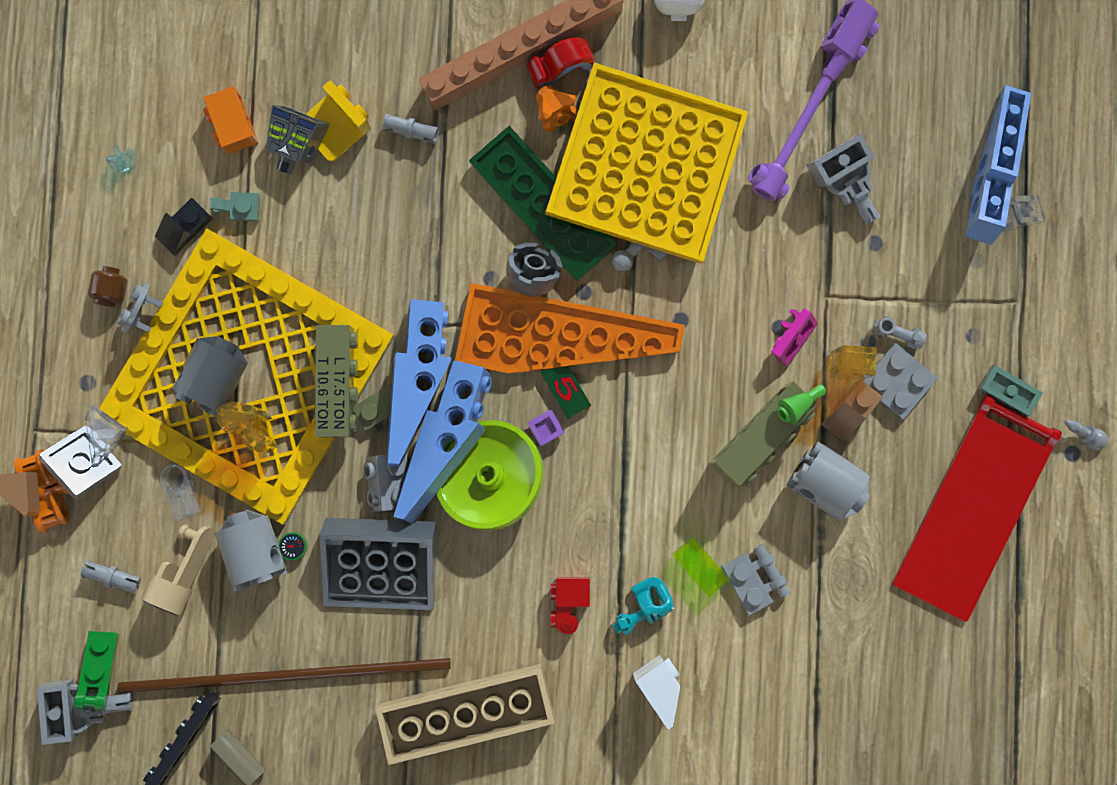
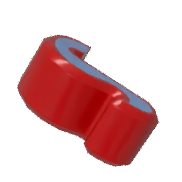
[526,37,595,88]

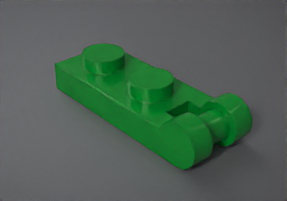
[74,631,119,711]

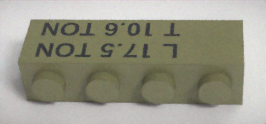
[315,325,358,438]

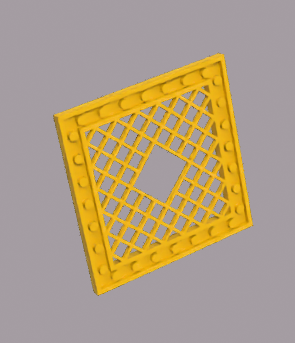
[95,228,395,525]

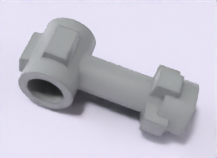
[873,316,926,349]

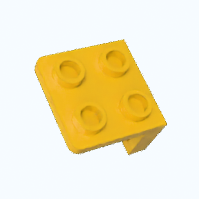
[306,80,371,162]

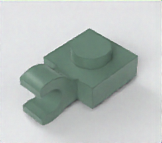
[209,192,260,222]

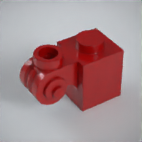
[551,577,590,635]

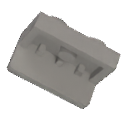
[364,453,408,512]

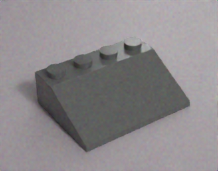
[319,518,436,610]

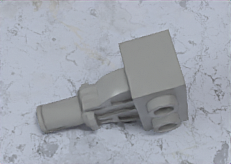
[806,134,880,225]
[37,679,133,745]

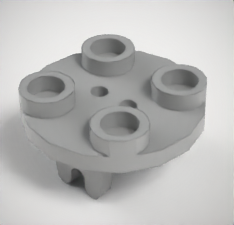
[117,282,163,334]

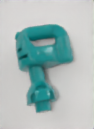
[612,577,674,636]

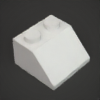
[633,655,680,730]

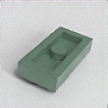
[978,365,1043,417]

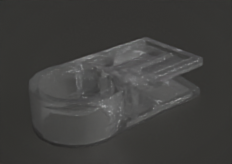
[159,464,204,521]

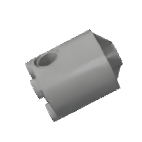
[786,441,870,521]
[214,510,287,592]

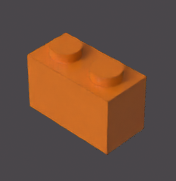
[203,86,258,154]

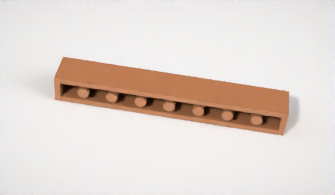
[419,0,623,111]

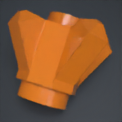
[535,85,579,132]

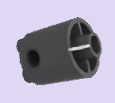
[172,336,248,416]

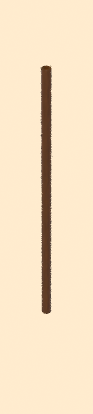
[117,658,451,694]

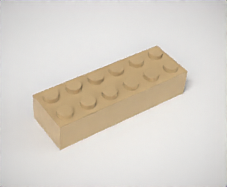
[375,663,555,765]

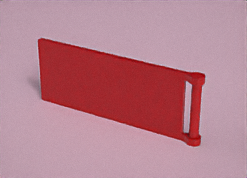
[892,394,1062,622]

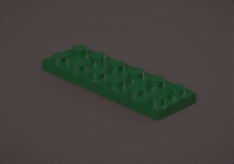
[469,125,617,282]

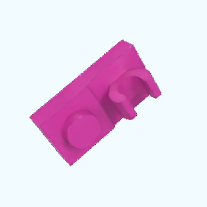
[771,308,818,367]

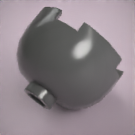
[506,243,562,297]

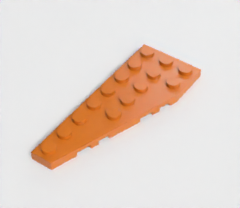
[455,283,685,374]

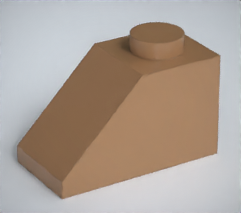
[821,380,883,442]

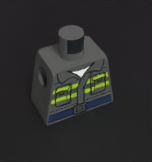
[266,105,330,174]

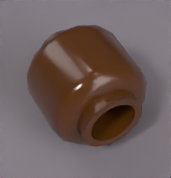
[88,266,128,308]

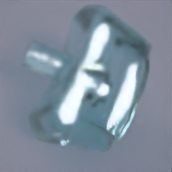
[105,146,136,173]

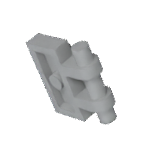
[722,544,790,616]

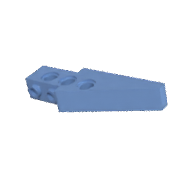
[965,85,1031,245]
[386,299,451,467]
[393,360,492,524]

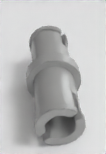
[382,114,439,144]
[80,560,141,594]

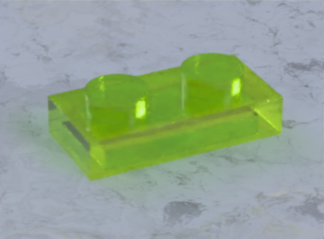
[671,537,729,597]

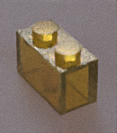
[826,345,877,380]

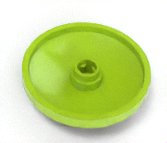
[436,420,544,531]

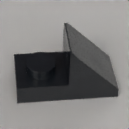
[155,198,213,256]

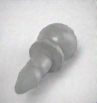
[1065,420,1108,451]

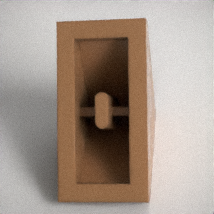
[0,472,40,516]

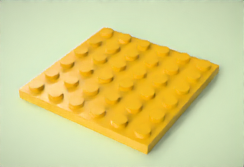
[545,62,748,264]

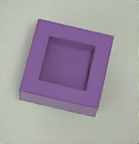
[527,410,565,447]

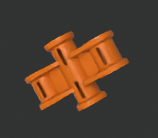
[14,449,70,533]

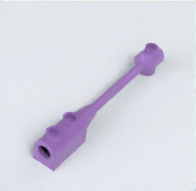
[748,0,880,201]

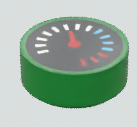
[278,532,308,560]

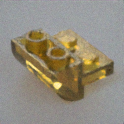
[215,402,277,453]

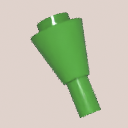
[777,384,827,425]

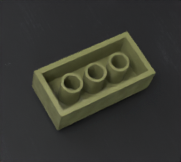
[709,381,818,486]

